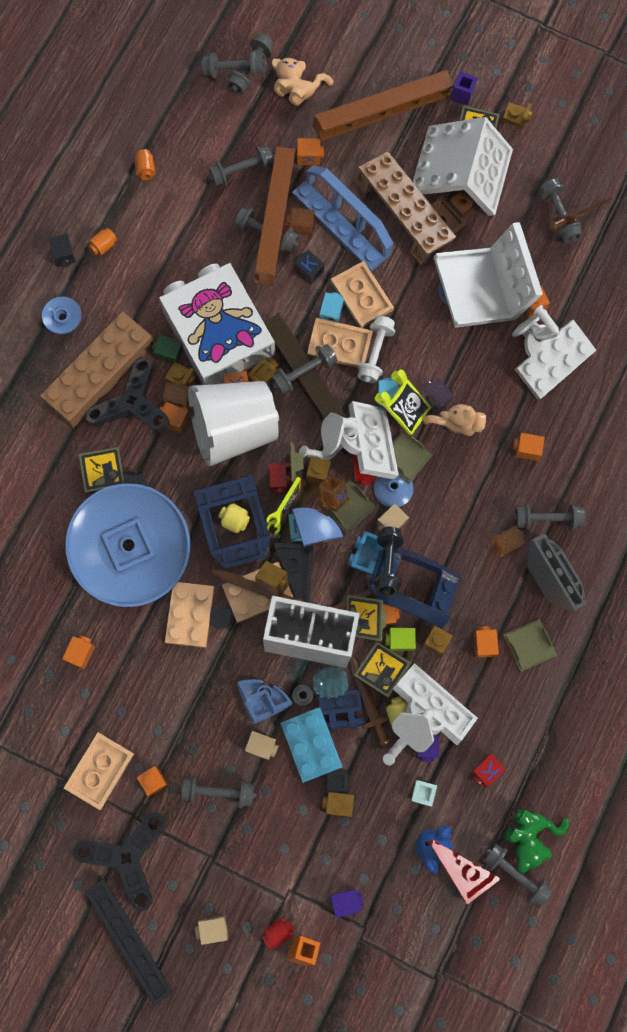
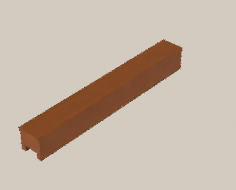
[312,70,455,141]
[254,146,295,287]

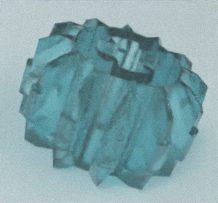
[313,666,349,700]

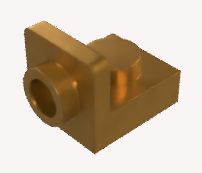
[502,102,533,129]
[248,358,280,384]
[165,362,196,391]

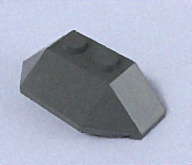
[527,534,587,612]

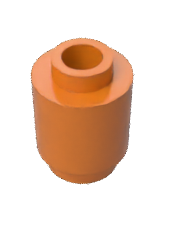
[134,149,155,180]
[88,228,117,256]

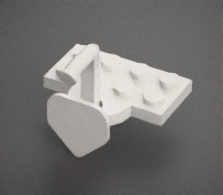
[512,305,596,400]
[299,401,399,479]
[383,663,478,765]

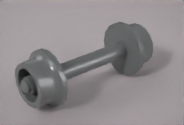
[227,34,274,95]
[202,50,267,79]
[209,145,274,186]
[540,178,582,244]
[235,208,300,253]
[271,344,337,394]
[512,503,586,531]
[179,776,257,809]
[482,843,552,907]

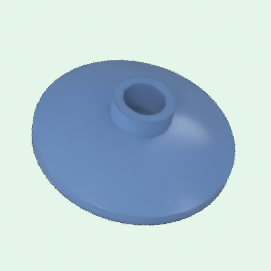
[42,297,82,334]
[373,476,413,508]

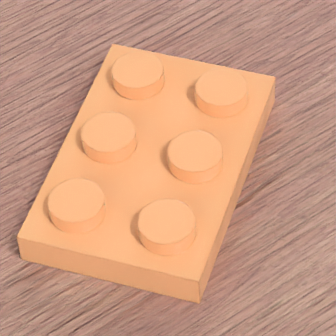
[331,261,394,328]
[307,318,373,368]
[222,562,293,623]
[165,582,214,648]
[64,732,135,810]

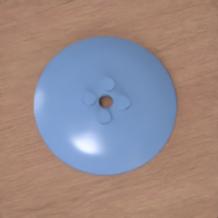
[66,483,190,607]

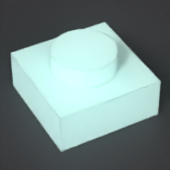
[411,780,437,807]

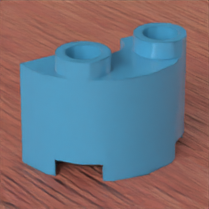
[347,531,384,576]

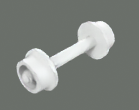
[357,316,395,383]

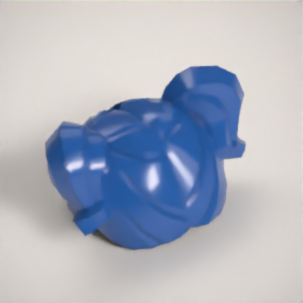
[415,825,452,874]

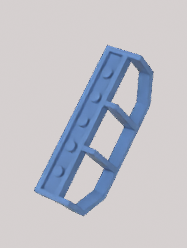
[292,165,393,272]

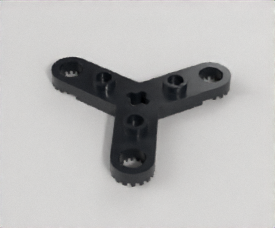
[85,357,170,433]
[73,812,165,911]

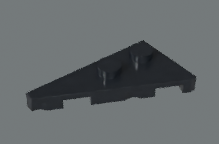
[274,543,313,603]

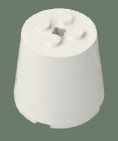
[188,381,279,466]

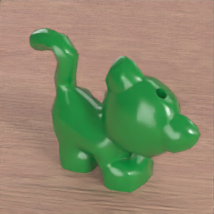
[504,810,569,874]

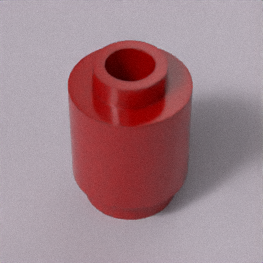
[261,918,295,950]

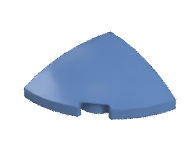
[292,508,343,547]
[237,679,293,724]

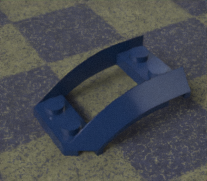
[194,475,270,569]
[368,548,463,629]

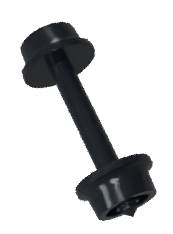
[374,526,404,596]

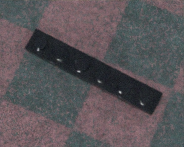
[85,879,174,1006]

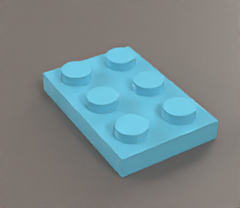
[281,708,342,783]

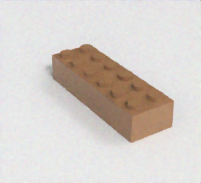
[40,312,154,428]

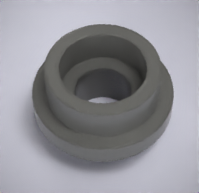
[292,685,313,706]

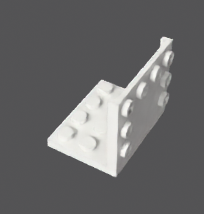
[413,117,513,216]
[434,222,543,328]

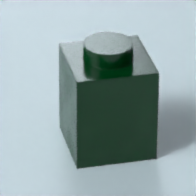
[152,335,183,364]

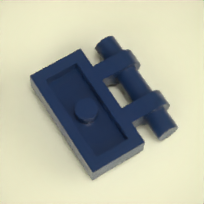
[318,690,364,731]

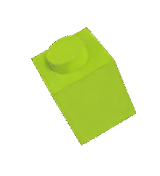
[385,628,416,651]

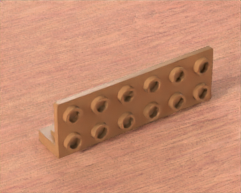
[354,152,456,266]

